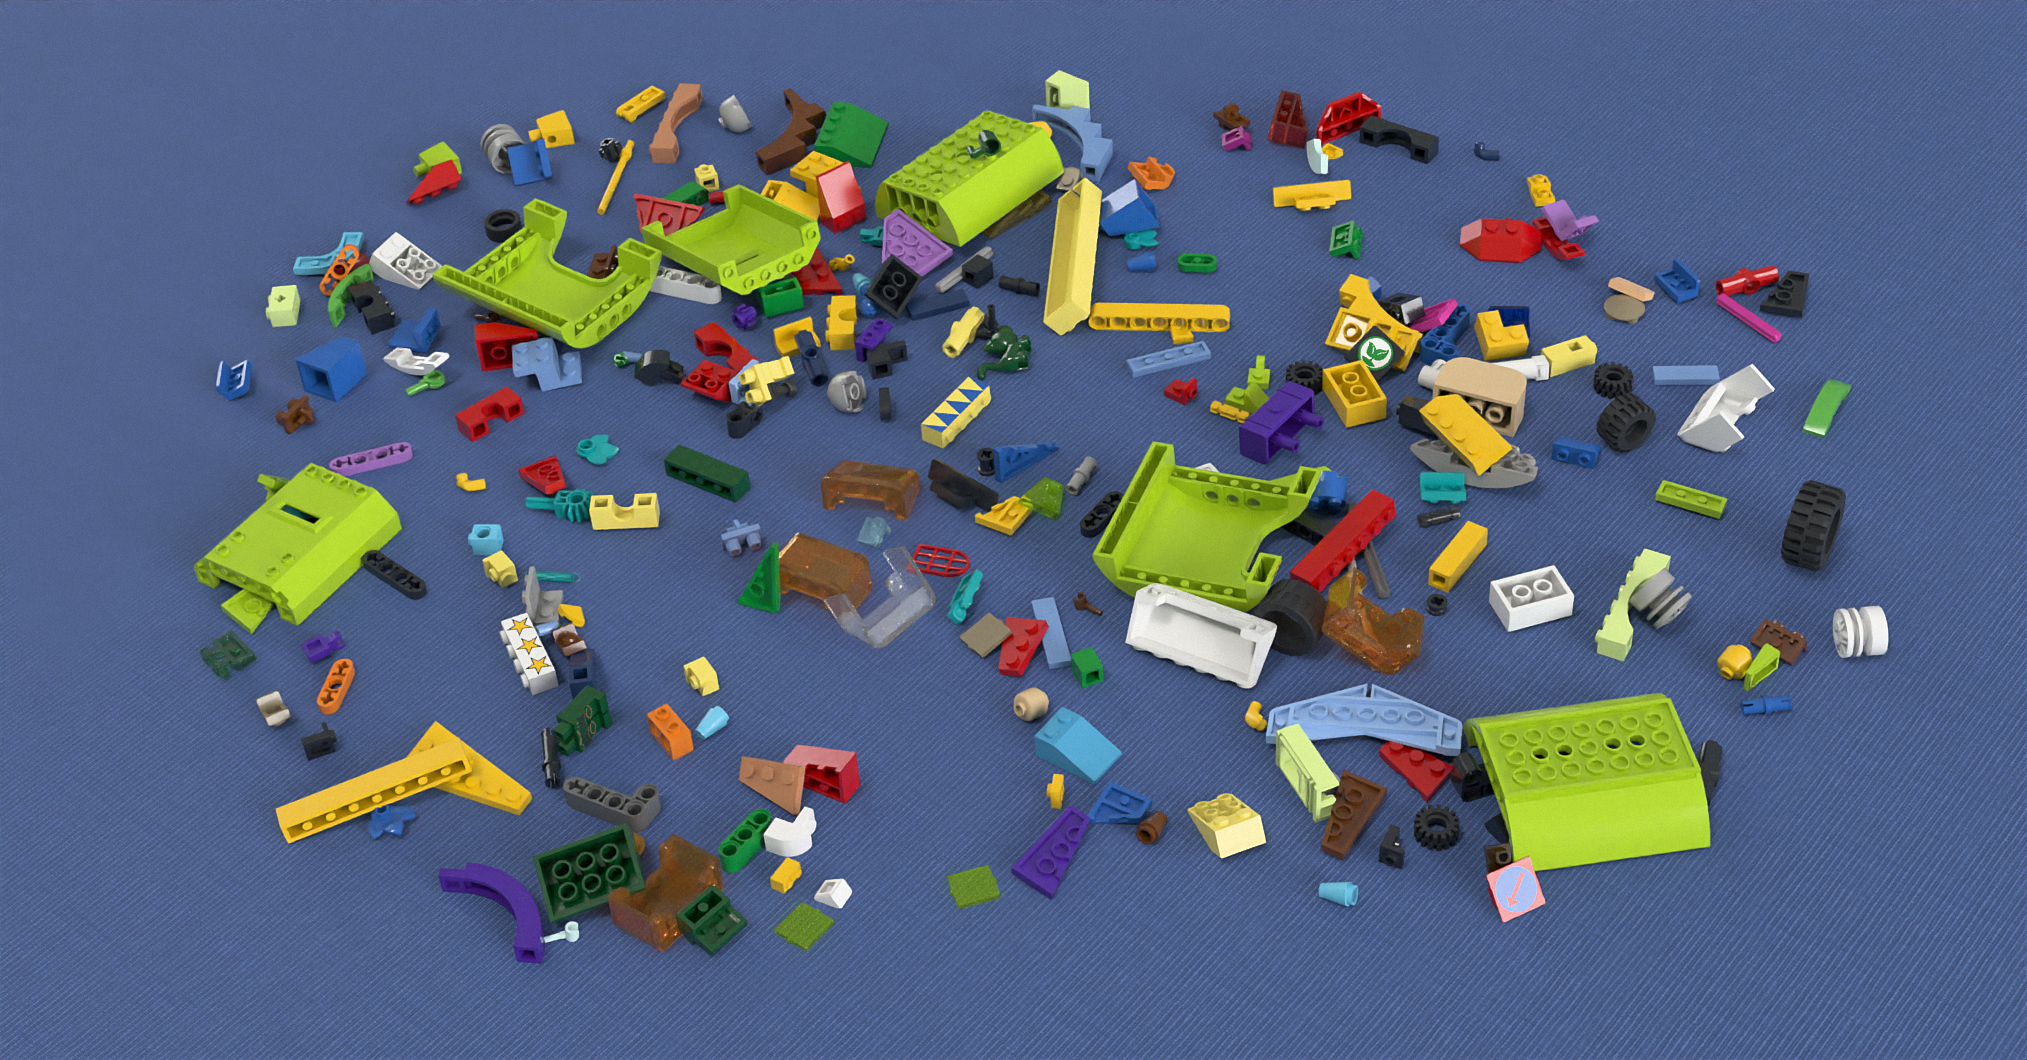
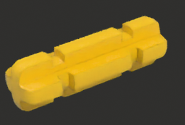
[1210,401,1250,424]

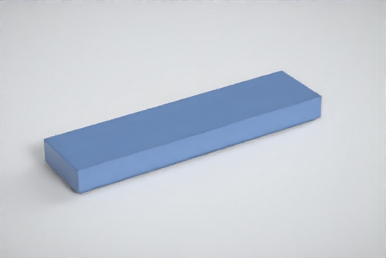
[1126,341,1211,378]
[1031,597,1071,670]

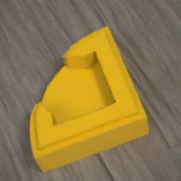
[1322,143,1343,159]
[1170,326,1194,345]
[557,604,585,627]

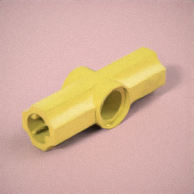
[942,307,984,358]

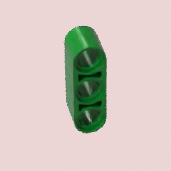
[661,181,709,206]
[718,809,772,873]

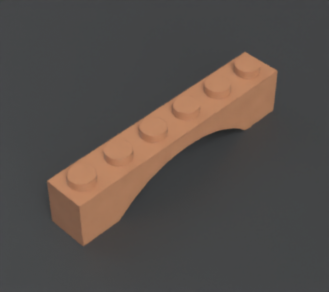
[649,83,703,164]

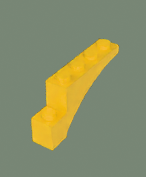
[1339,274,1423,353]

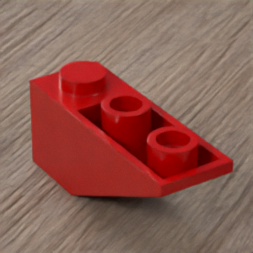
[406,159,462,205]

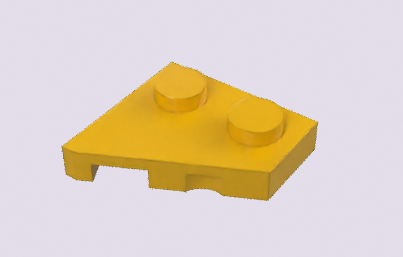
[975,496,1034,536]

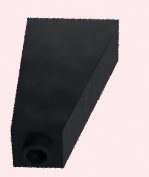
[1396,396,1481,436]

